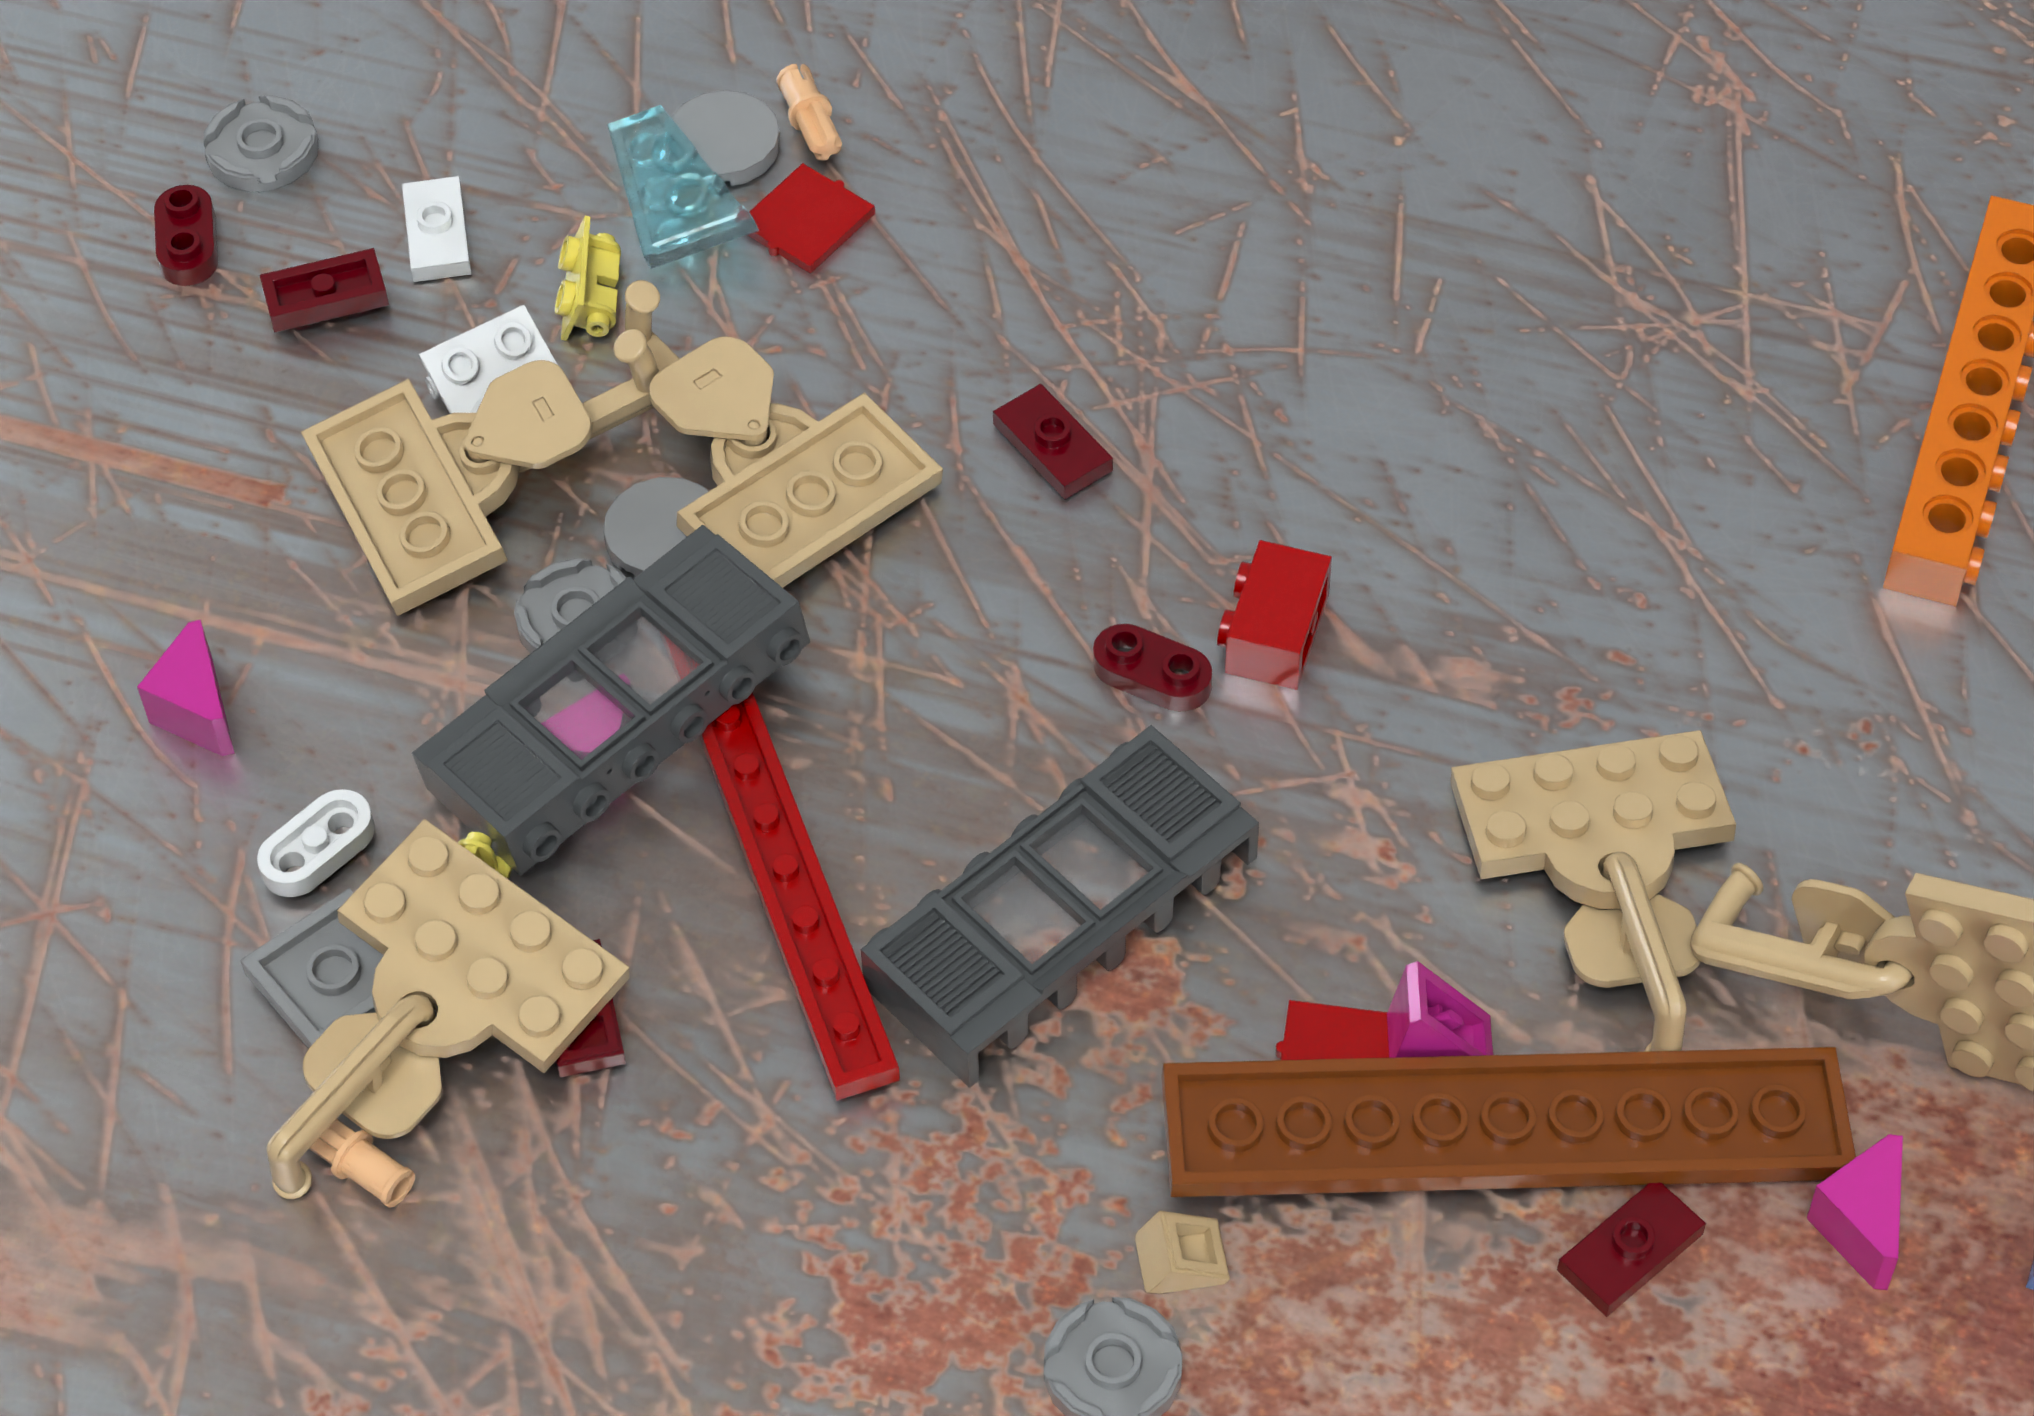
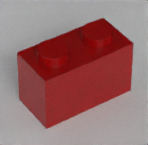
[1217,540,1332,690]

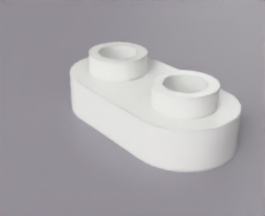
[257,789,375,897]

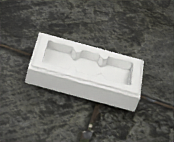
[402,176,471,282]

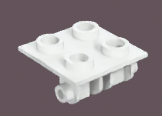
[418,305,557,414]

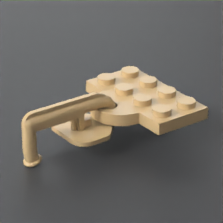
[625,280,943,588]
[301,329,659,616]
[1451,730,1736,1052]
[266,819,629,1199]
[1691,863,2034,1092]

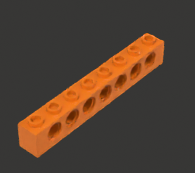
[1883,195,2034,607]

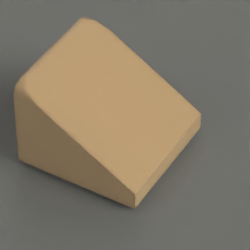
[1135,1211,1230,1294]

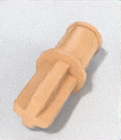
[776,64,842,161]
[309,1119,415,1208]

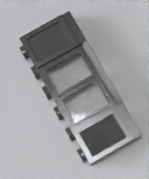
[412,525,810,876]
[860,725,1259,1088]

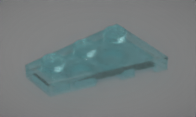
[607,105,759,269]

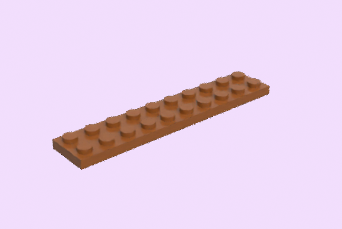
[1161,1047,1856,1197]

